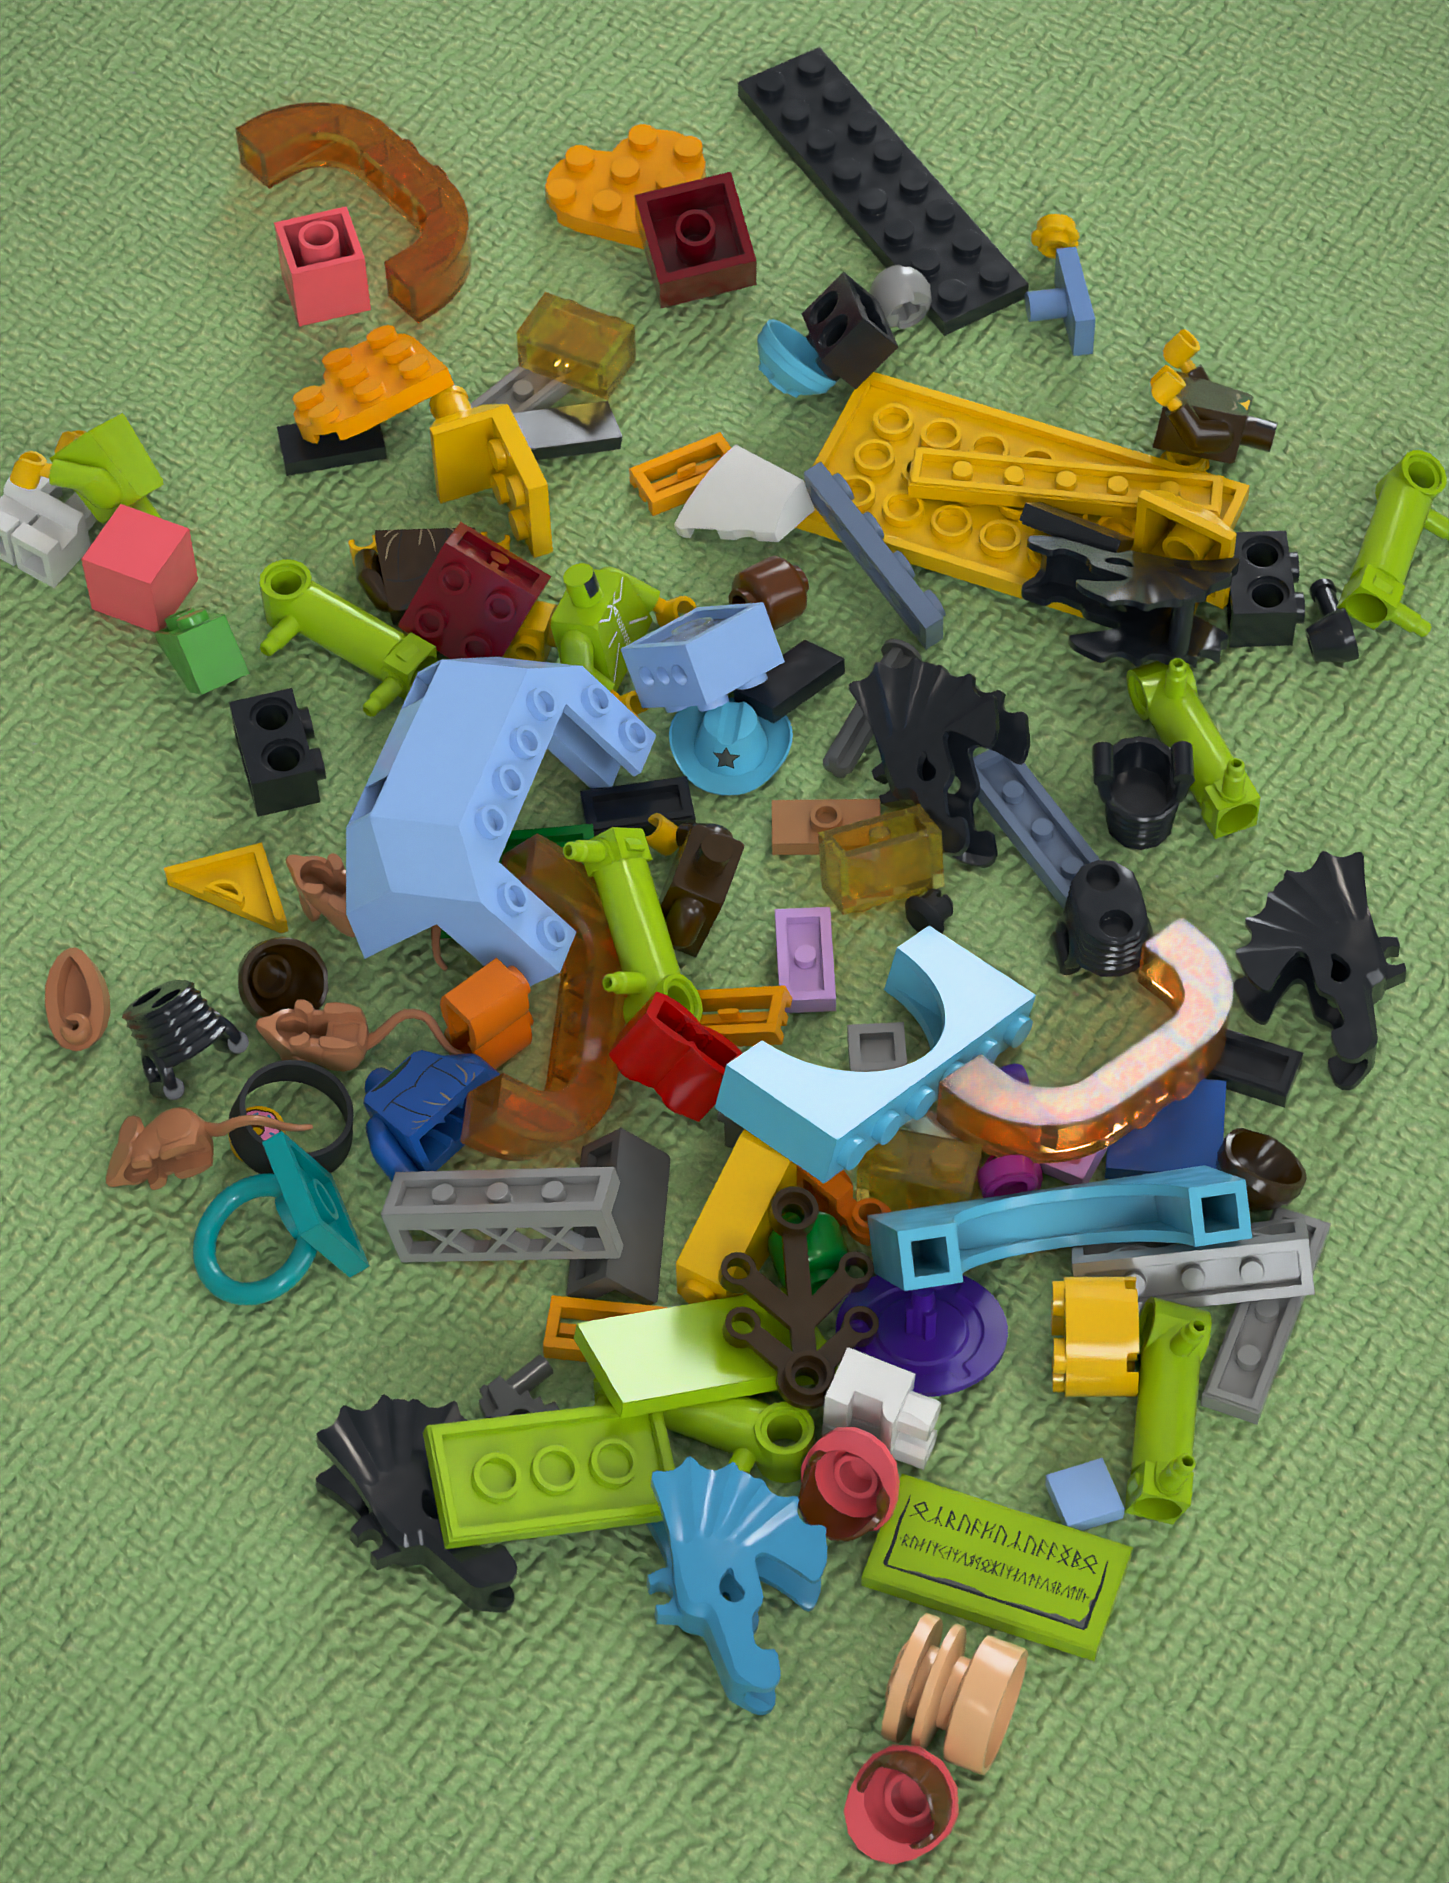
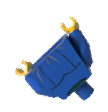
[363,1050,543,1182]

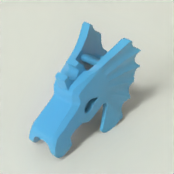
[646,1456,827,1715]

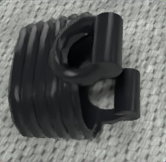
[1092,736,1195,850]
[1050,860,1159,977]
[122,980,249,1100]

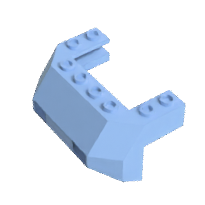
[346,657,656,986]

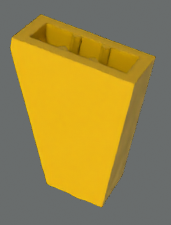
[676,1129,797,1304]

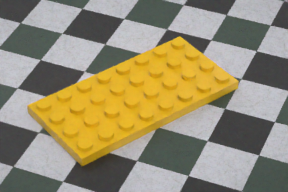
[795,372,1250,618]

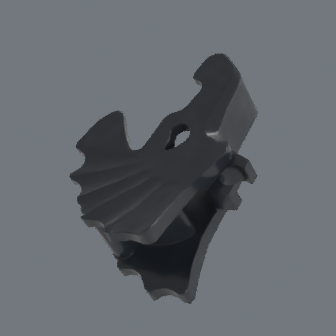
[1021,535,1240,668]
[849,657,1030,868]
[1233,851,1406,1091]
[316,1394,517,1613]

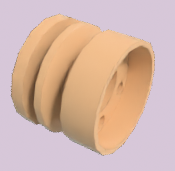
[881,1613,1028,1776]

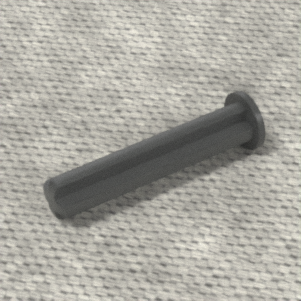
[823,639,922,778]

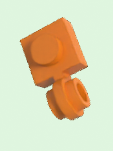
[797,1165,891,1246]

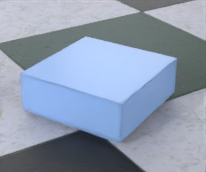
[1045,1458,1125,1531]

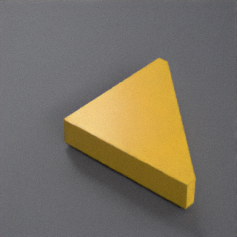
[164,842,289,933]

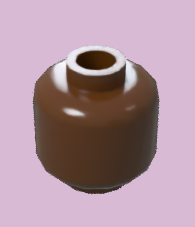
[729,556,809,631]

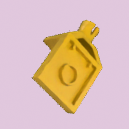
[429,386,553,558]

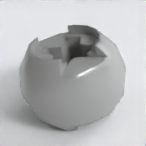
[869,265,932,329]

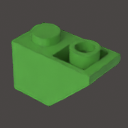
[154,607,250,695]

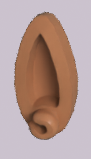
[45,947,111,1051]

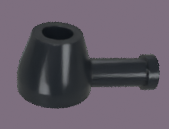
[1305,579,1359,663]

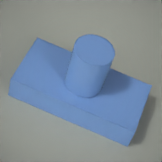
[1025,247,1095,356]

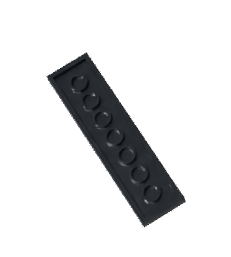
[738,47,1029,336]

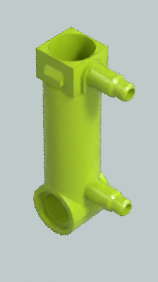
[1337,450,1449,637]
[259,559,437,717]
[1126,658,1261,839]
[563,827,703,1024]
[1124,1296,1212,1525]
[593,1377,815,1483]

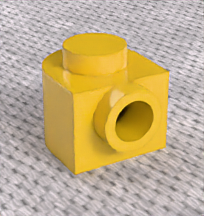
[504,600,558,662]

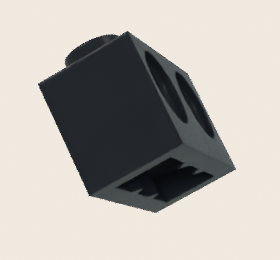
[802,272,899,389]
[1225,530,1305,648]
[229,688,326,817]

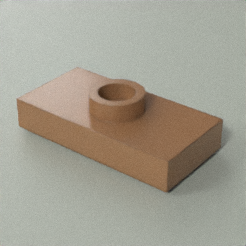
[772,799,881,855]

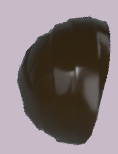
[238,936,328,1019]
[1216,1128,1307,1212]

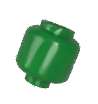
[768,1211,851,1296]

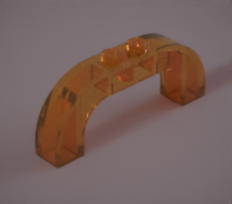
[235,102,472,324]
[460,833,628,1161]
[936,917,1233,1163]

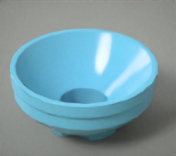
[757,319,837,398]

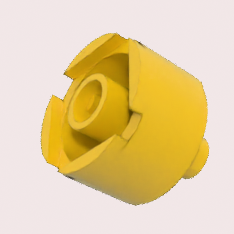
[1051,1277,1139,1397]

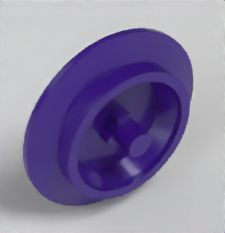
[836,1275,1008,1397]

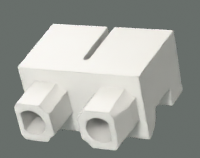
[0,476,97,588]
[822,1347,941,1470]

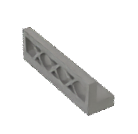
[381,1167,624,1262]
[1072,1217,1315,1313]

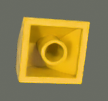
[1133,489,1237,609]

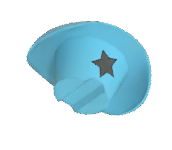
[669,698,793,796]

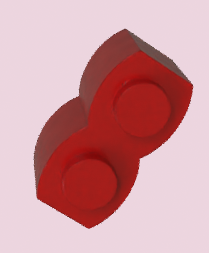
[608,992,743,1122]

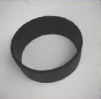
[229,1060,353,1174]

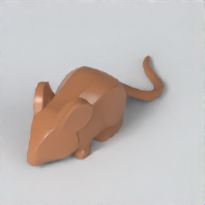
[286,853,448,971]
[256,1000,465,1072]
[106,1107,313,1190]

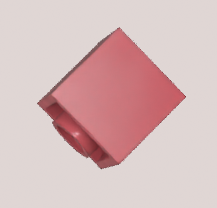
[274,206,371,327]
[81,504,198,632]

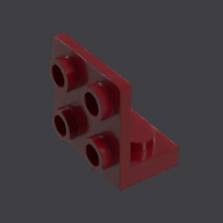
[399,522,552,659]

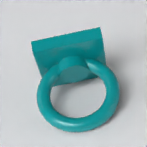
[193,1131,369,1306]

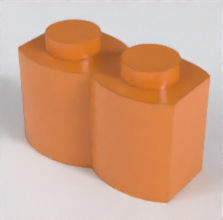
[440,958,534,1070]

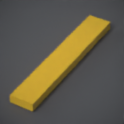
[907,446,1224,519]

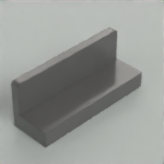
[566,1127,671,1305]

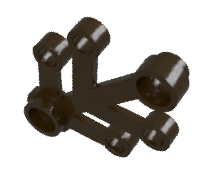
[718,1186,879,1410]

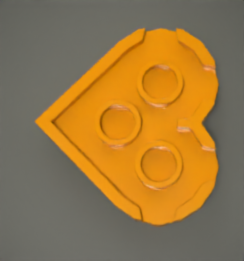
[545,124,706,249]
[292,325,455,443]

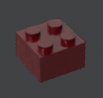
[634,171,757,309]

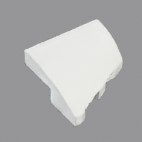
[674,444,815,542]

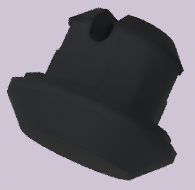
[905,888,953,934]

